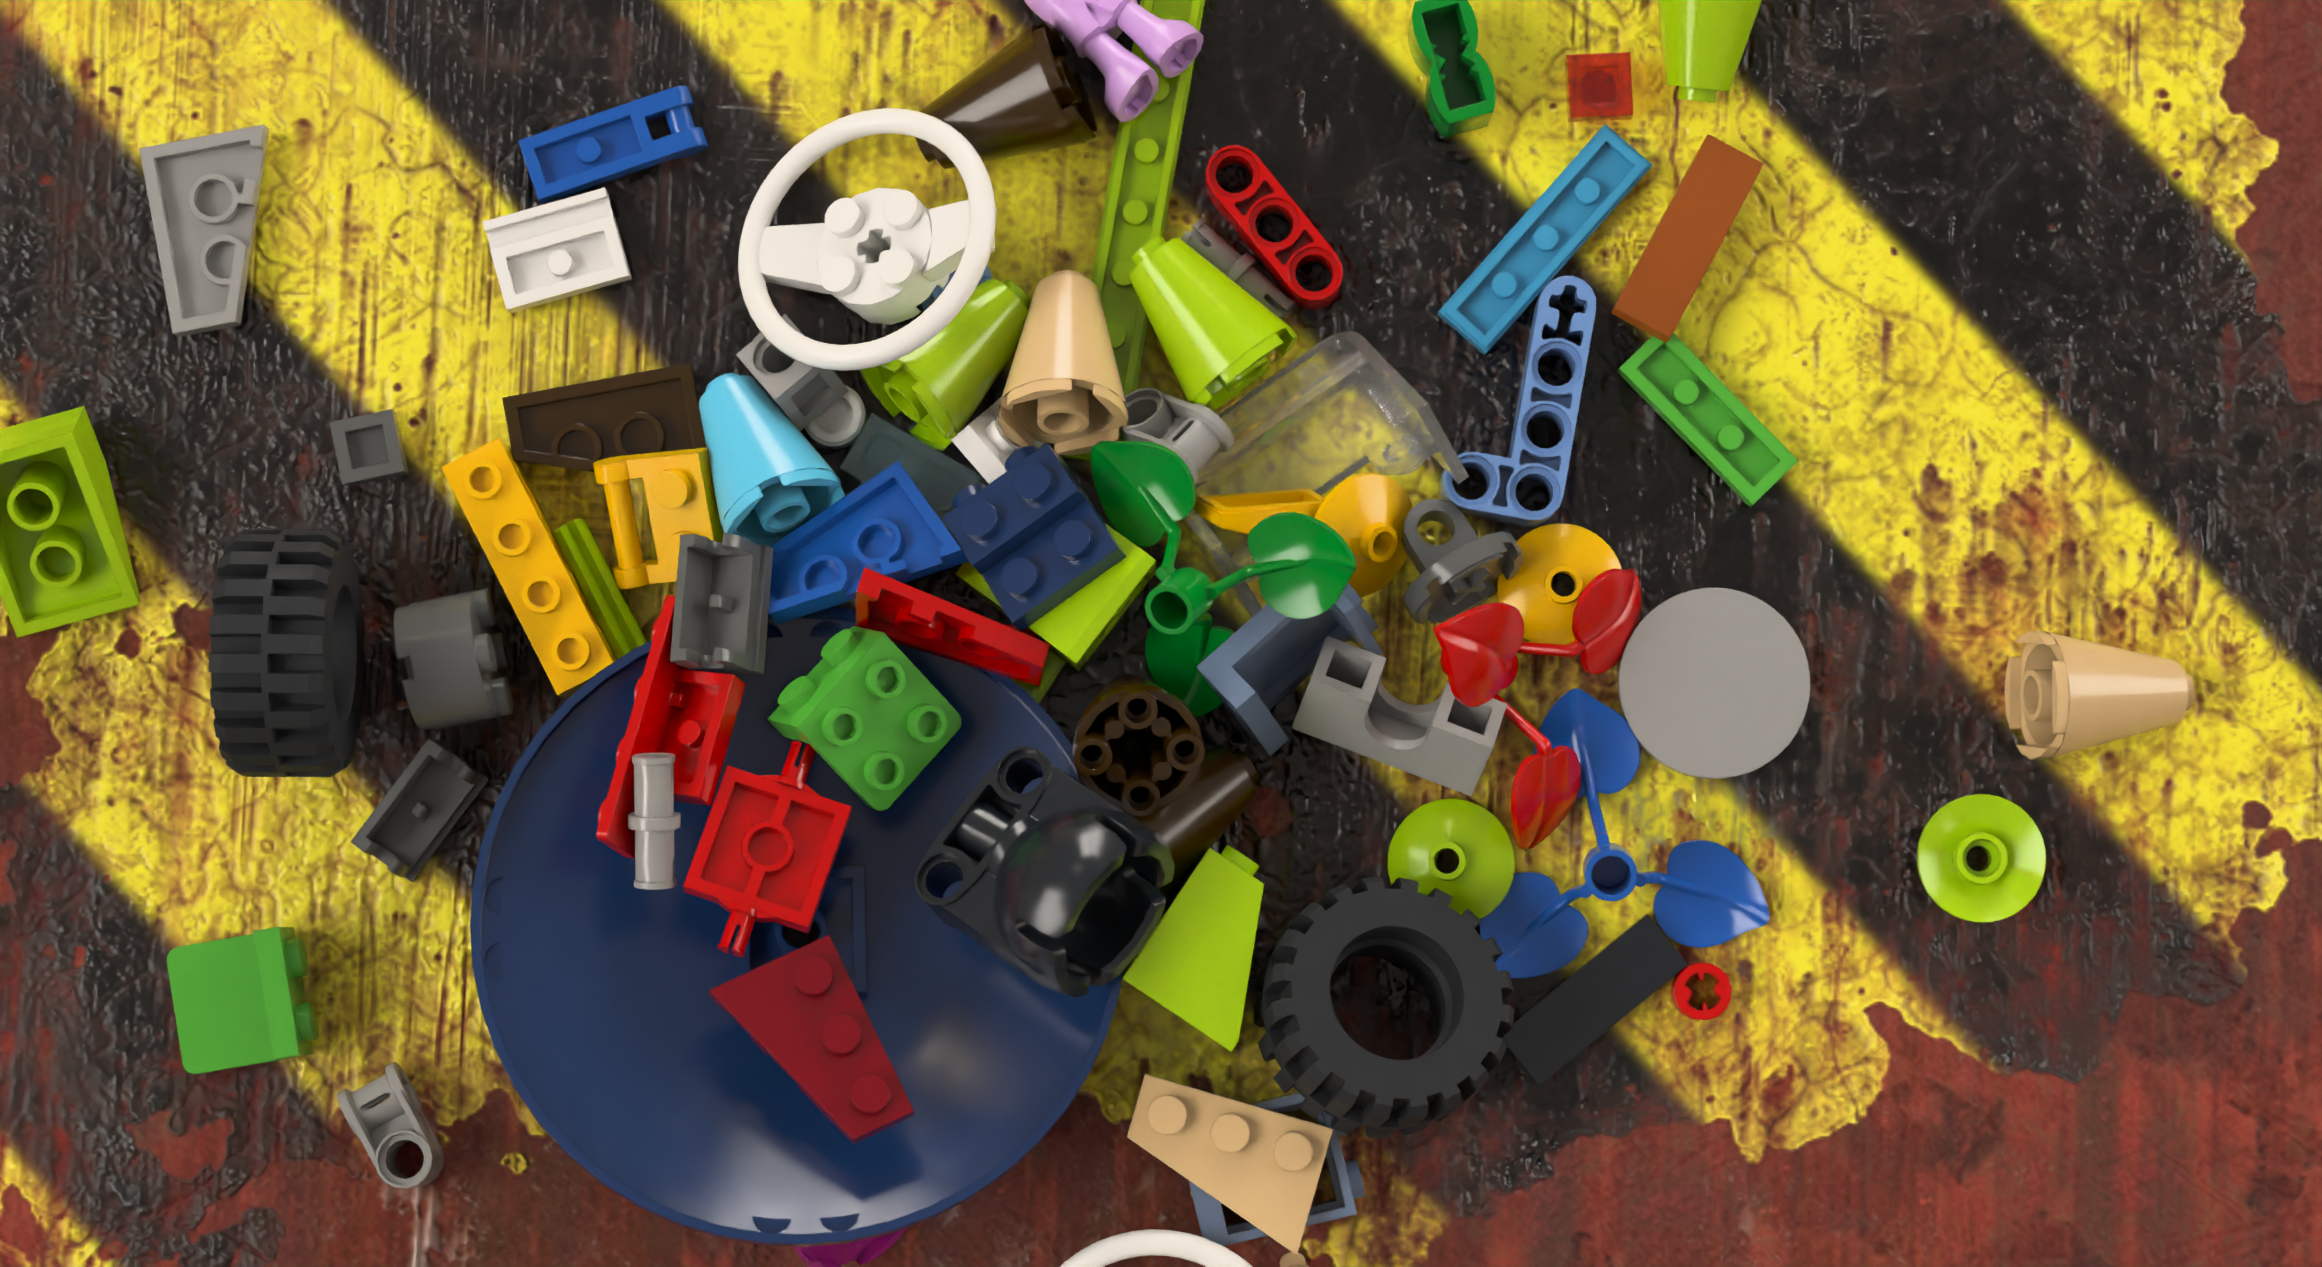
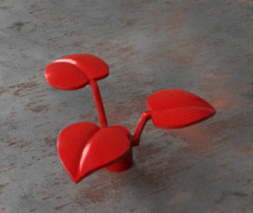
[1433,568,1641,851]

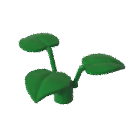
[1091,441,1357,718]

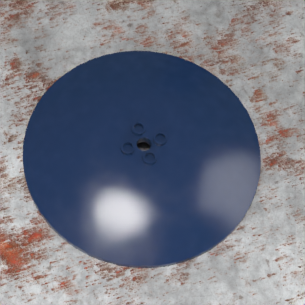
[470,606,1123,1247]

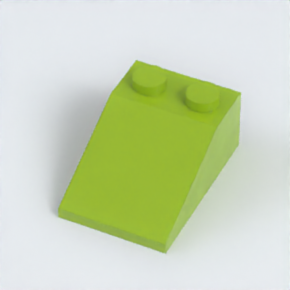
[0,406,141,638]

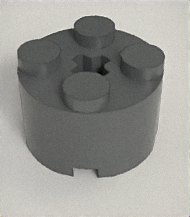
[394,588,513,730]

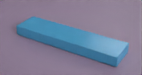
[1437,124,1652,356]

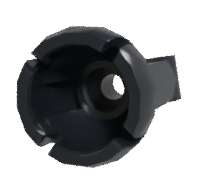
[914,746,1175,998]

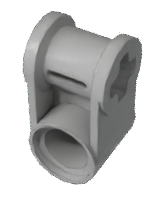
[1119,388,1234,484]
[337,1062,444,1188]

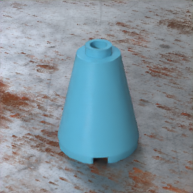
[699,373,845,547]

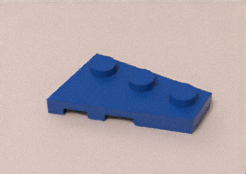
[768,461,968,625]

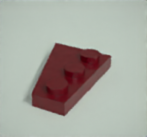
[709,935,914,1144]

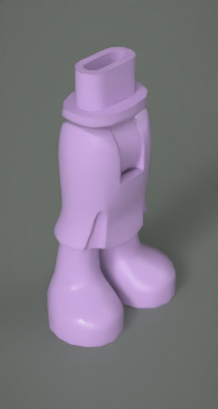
[1024,0,1204,122]

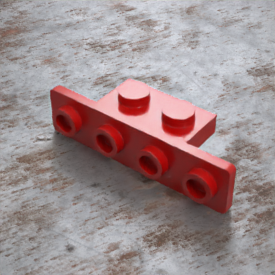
[596,595,746,859]

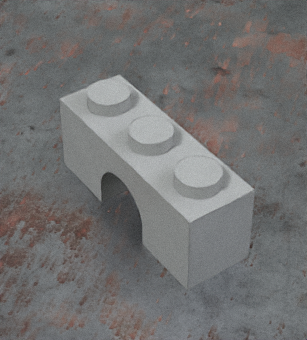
[1292,636,1507,796]

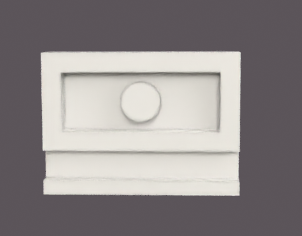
[482,187,632,313]

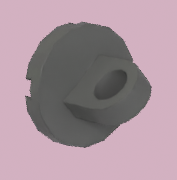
[1402,499,1524,625]

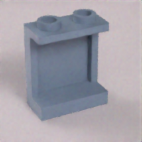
[1197,583,1383,756]

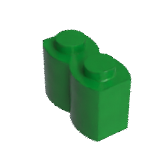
[1408,0,1496,138]

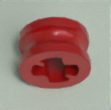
[1671,963,1732,1020]

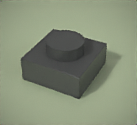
[329,409,409,487]

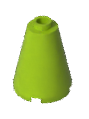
[1658,0,1762,103]
[1129,235,1298,410]
[860,278,1031,451]

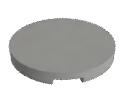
[1618,588,1810,779]

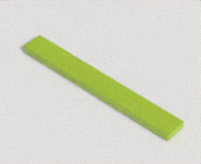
[1060,0,1205,462]

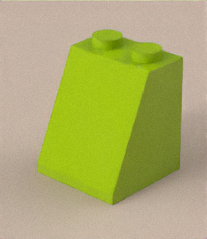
[956,523,1156,672]
[1122,845,1264,1052]

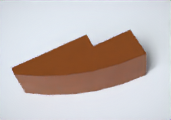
[1611,134,1764,343]

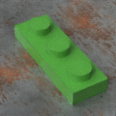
[1617,333,1798,507]

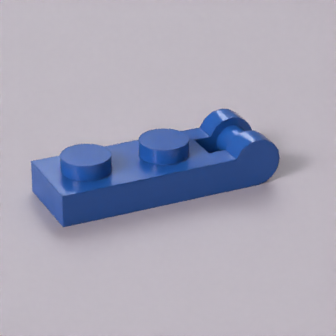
[518,86,708,204]

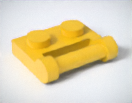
[593,447,723,589]

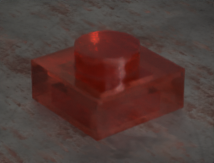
[1565,52,1633,122]

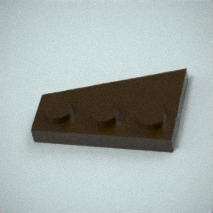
[502,363,706,479]

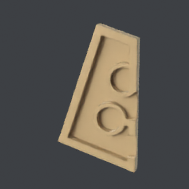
[1127,1074,1333,1255]

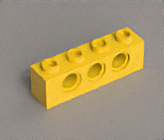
[441,438,617,700]

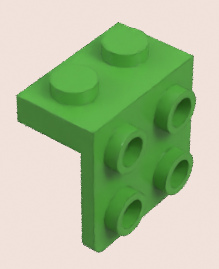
[767,626,961,811]
[167,927,318,1074]

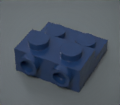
[942,443,1126,631]

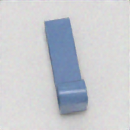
[1439,276,1596,526]

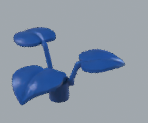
[1480,688,1769,979]

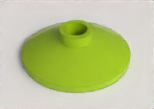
[1917,794,2046,923]
[1388,799,1515,920]

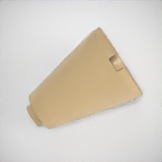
[998,270,1128,455]
[2005,631,2194,760]

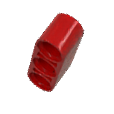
[1205,145,1343,310]

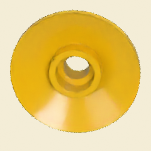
[1314,472,1413,597]
[1497,523,1622,644]

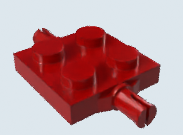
[683,741,852,957]

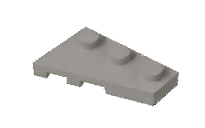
[139,124,269,337]

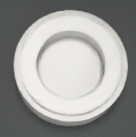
[805,385,867,449]

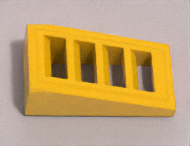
[1193,488,1325,535]

